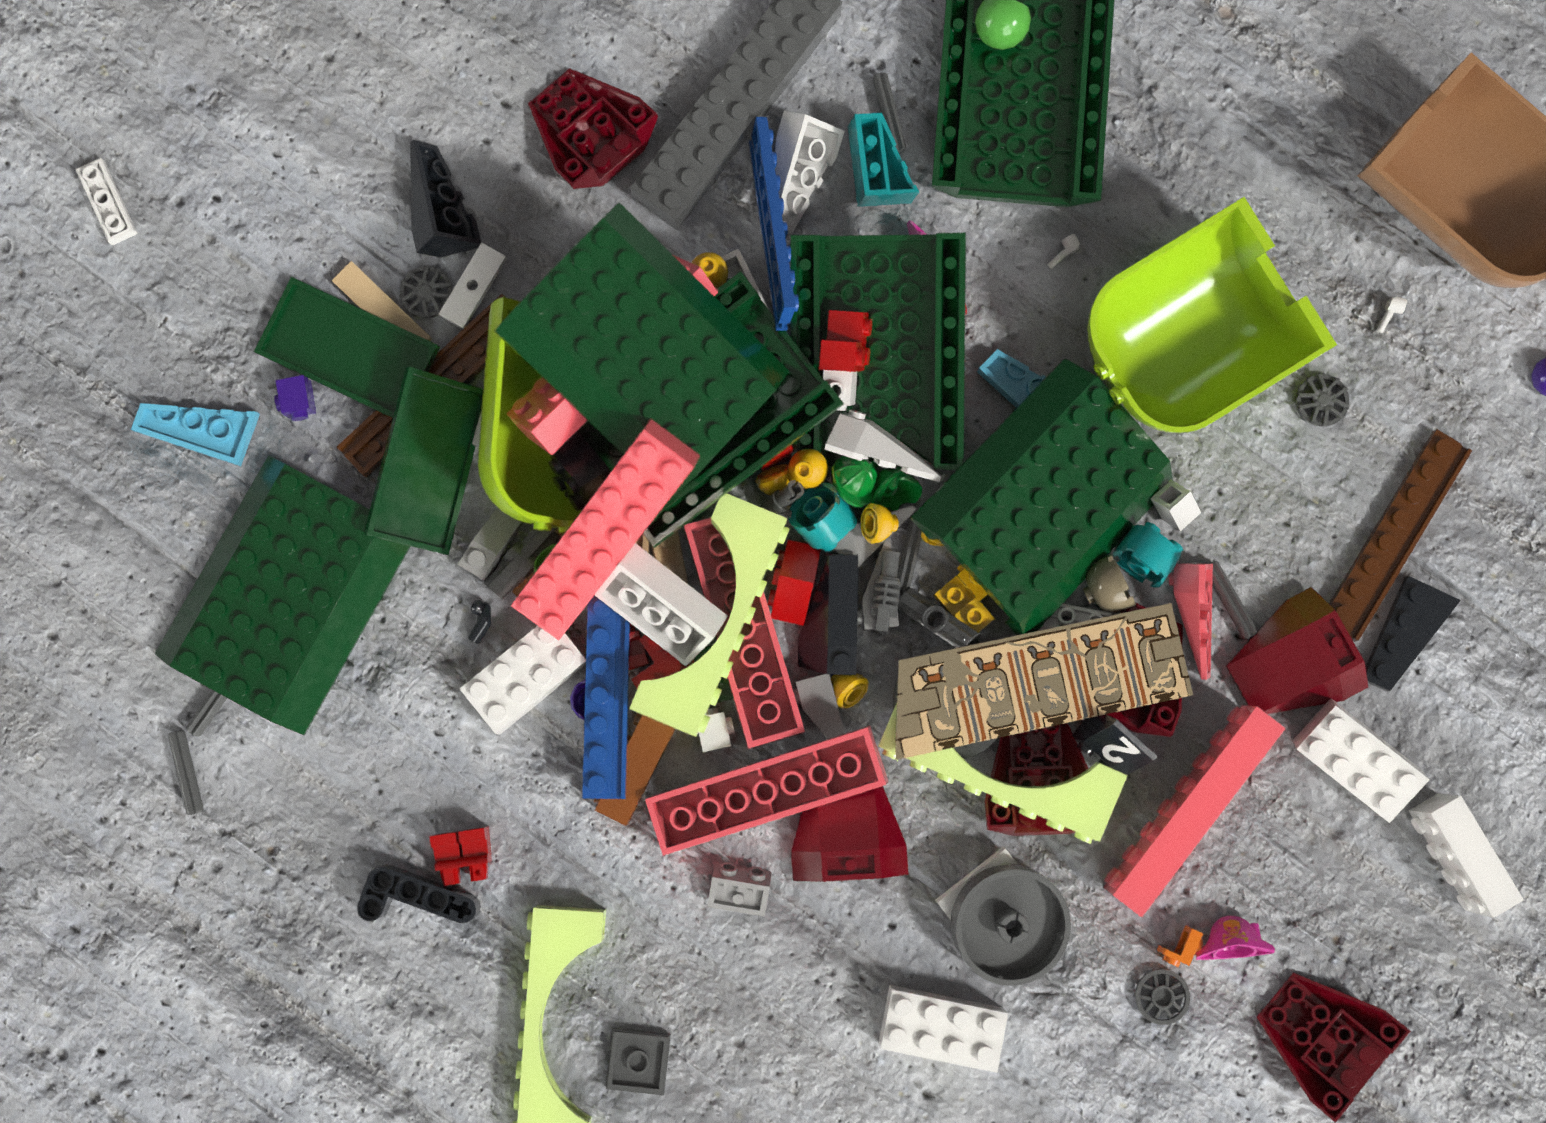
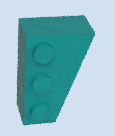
[847,113,920,207]

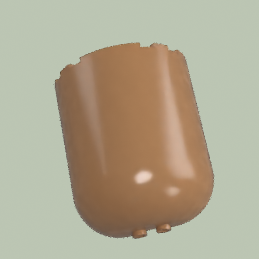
[1358,53,1546,288]

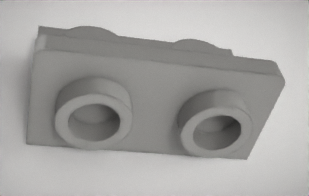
[707,862,772,917]

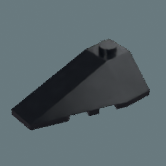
[410,140,481,258]
[798,554,858,675]

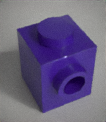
[274,375,317,421]

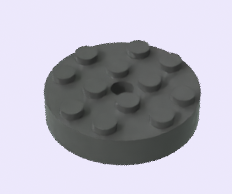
[950,864,1071,986]

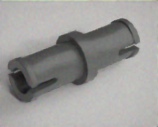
[760,480,804,514]

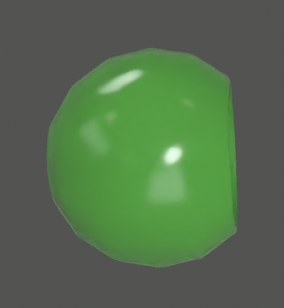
[975,0,1031,50]

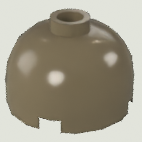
[1083,554,1136,613]

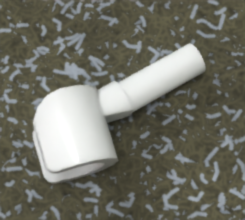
[1047,234,1080,270]
[1376,297,1407,334]

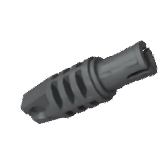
[871,551,901,632]

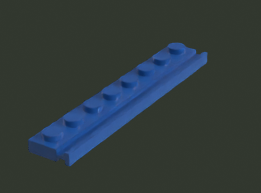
[749,117,799,331]
[582,595,630,799]

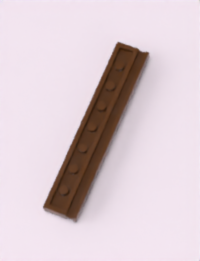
[337,294,505,478]
[1329,429,1473,642]

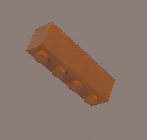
[593,713,675,826]

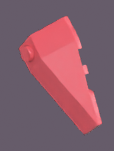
[1169,563,1213,680]

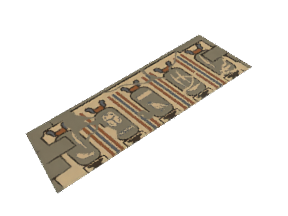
[895,603,1193,760]

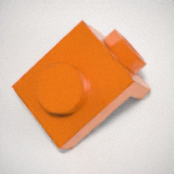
[1157,925,1203,967]

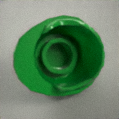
[831,455,877,507]
[871,467,922,511]

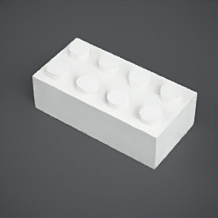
[595,543,728,666]
[460,626,586,734]
[1293,698,1429,823]
[1408,793,1524,918]
[878,984,1008,1073]

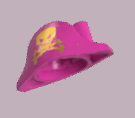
[1196,916,1275,960]

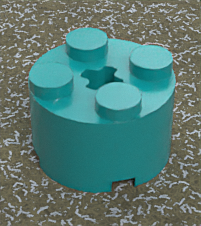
[788,483,857,552]
[1113,522,1183,588]

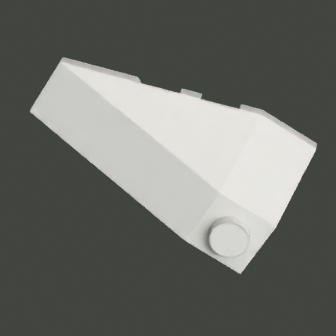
[775,111,845,232]
[825,409,945,482]

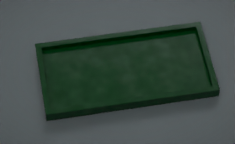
[254,277,440,418]
[364,367,483,556]

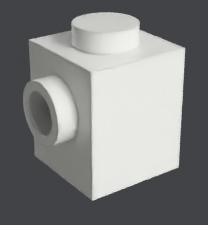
[823,370,857,411]
[1151,479,1201,532]
[699,708,735,752]

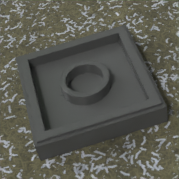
[606,1028,671,1096]

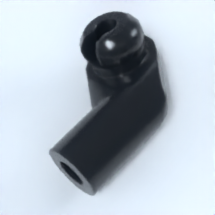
[468,599,491,644]

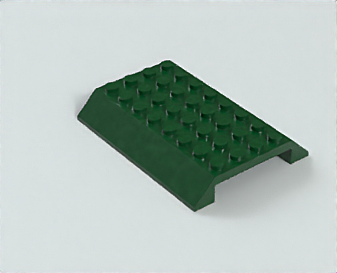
[931,0,1115,207]
[494,202,789,499]
[791,232,966,470]
[578,271,844,548]
[910,358,1173,635]
[155,455,411,735]

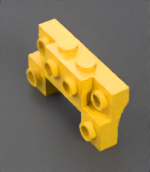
[933,565,995,633]

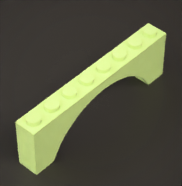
[630,493,790,737]
[878,703,1127,844]
[513,905,606,1123]

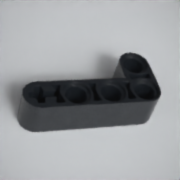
[357,864,481,923]

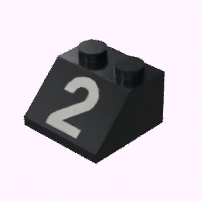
[1071,715,1157,775]

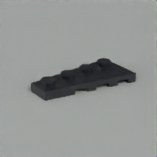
[1365,576,1461,691]

